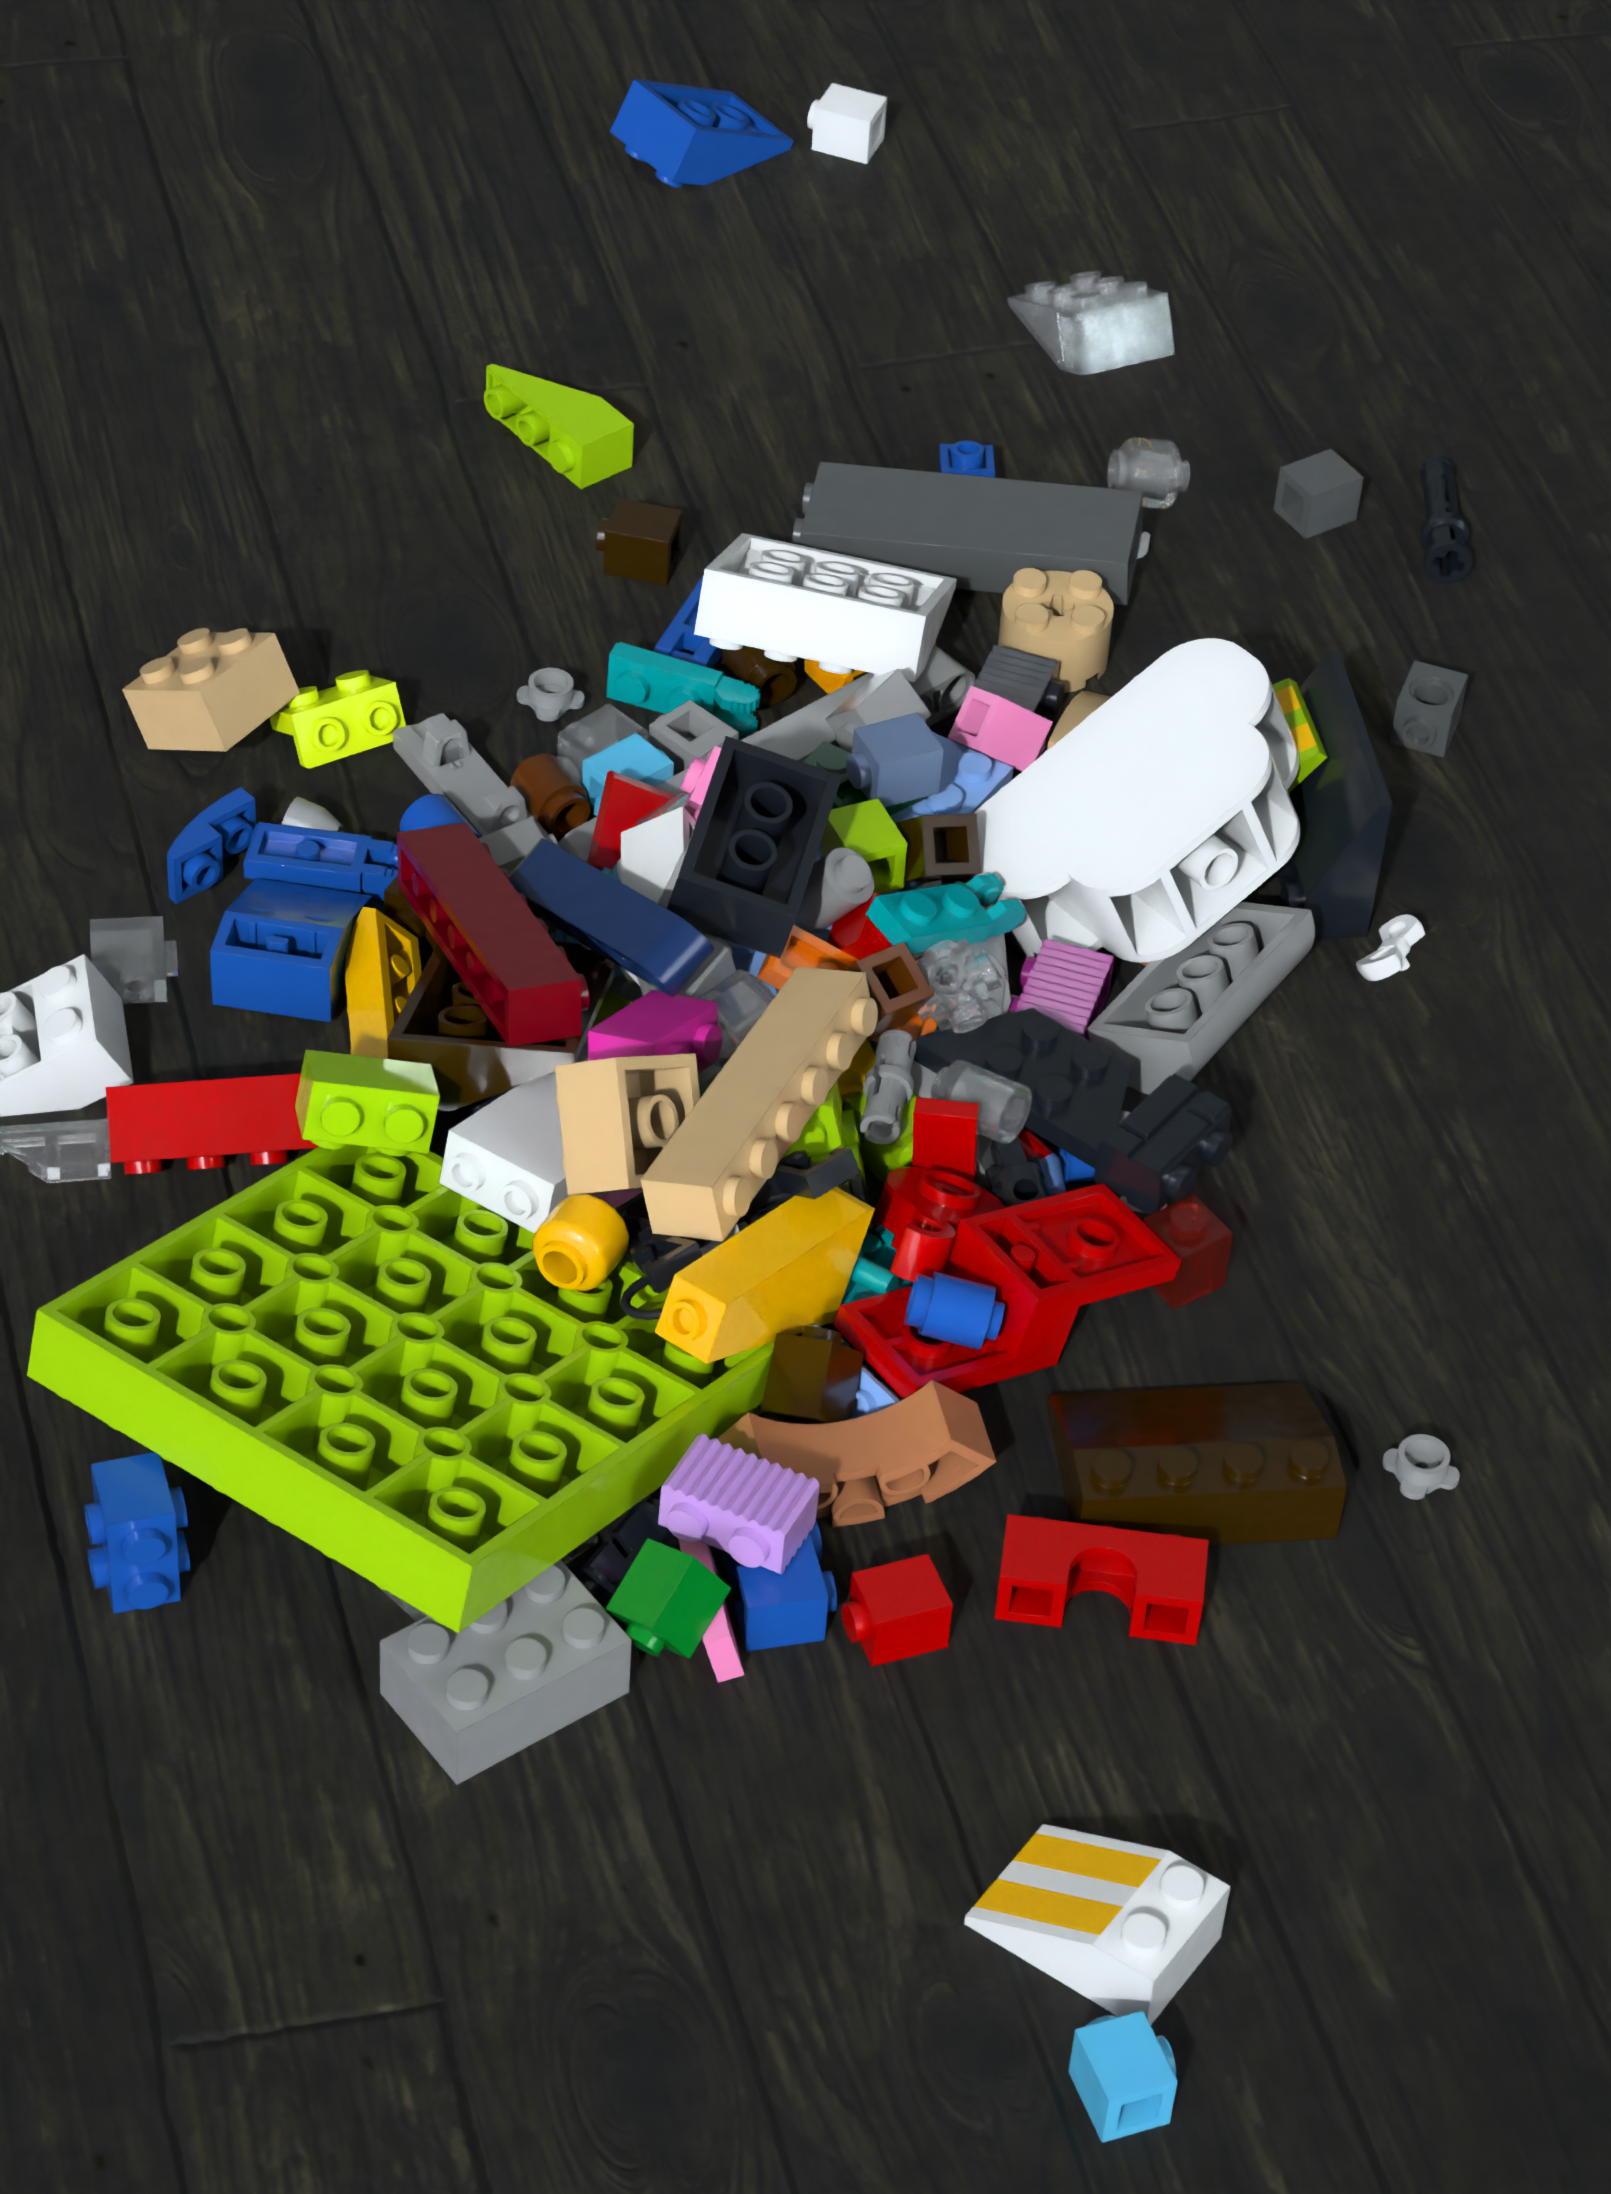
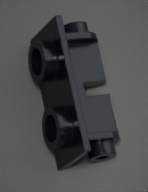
[575,1498,681,1623]

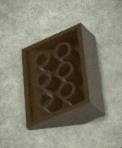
[387,942,619,1113]
[1046,1382,1347,1545]

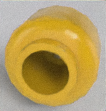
[532,1194,629,1291]

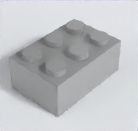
[380,1560,632,1785]

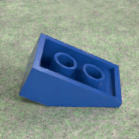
[610,79,794,188]

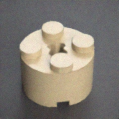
[998,568,1114,693]

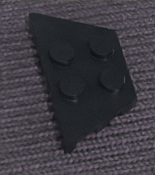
[914,1008,1132,1168]

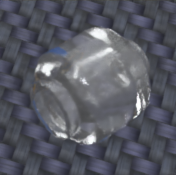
[1107,437,1190,509]

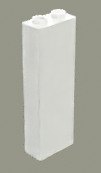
[439,1021,746,1233]

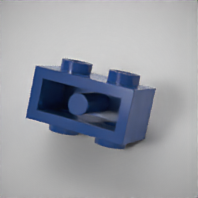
[84,1452,190,1614]

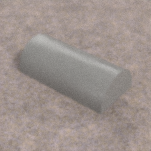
[1087,902,1315,1095]

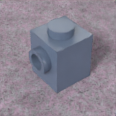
[846,712,944,808]

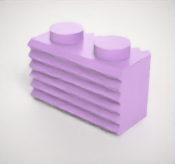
[658,1433,820,1574]

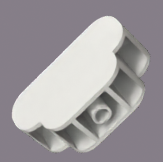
[972,638,1300,962]

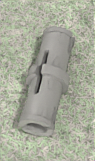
[860,1029,917,1144]

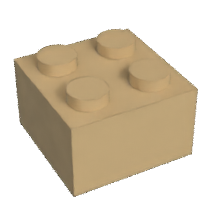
[122,628,300,752]
[555,1053,700,1196]

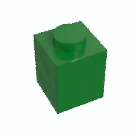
[606,1538,731,1659]

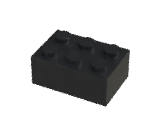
[666,736,842,959]

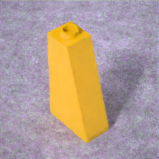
[654,1187,875,1364]

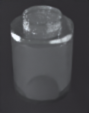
[931,1059,1032,1144]

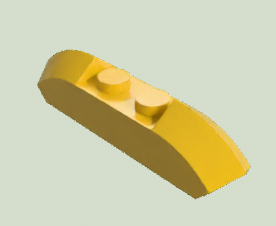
[345,907,422,1059]

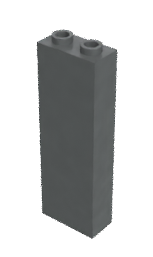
[792,461,1143,605]

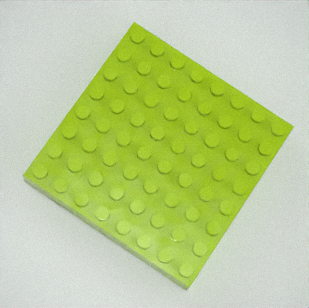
[27,1145,774,1633]

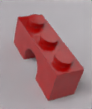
[994,1514,1209,1645]

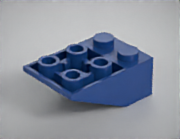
[210,878,372,1023]

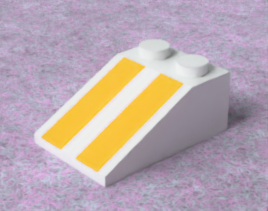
[964,1824,1230,2026]

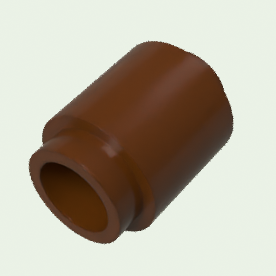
[510,753,590,836]

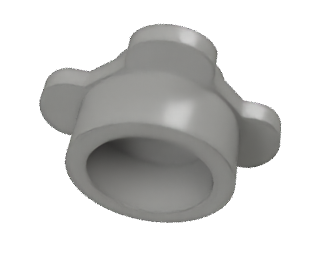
[517,668,585,722]
[1382,1434,1460,1500]

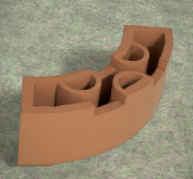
[717,1380,996,1527]

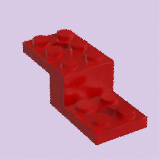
[833,1183,1182,1399]

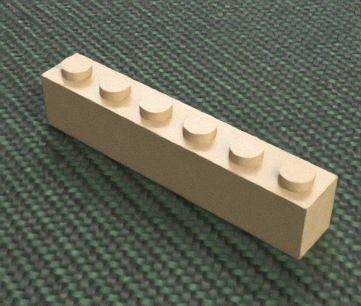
[640,967,878,1242]

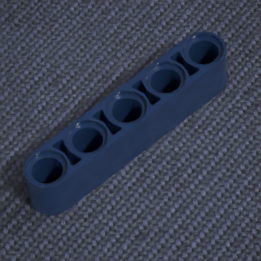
[509,838,714,997]

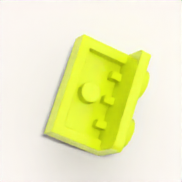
[269,670,406,769]

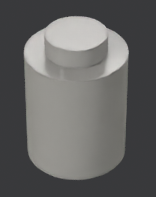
[795,848,874,932]

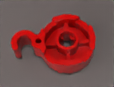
[872,1167,1006,1282]

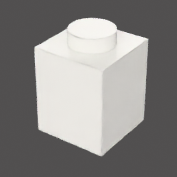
[807,83,887,164]

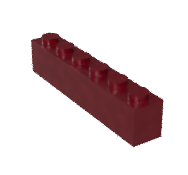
[397,823,589,1047]

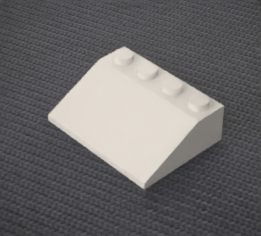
[694,533,957,682]

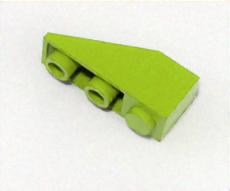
[484,364,634,489]

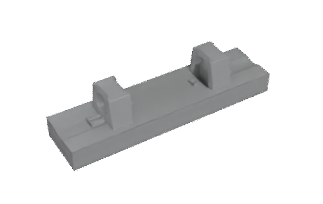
[393,713,549,837]

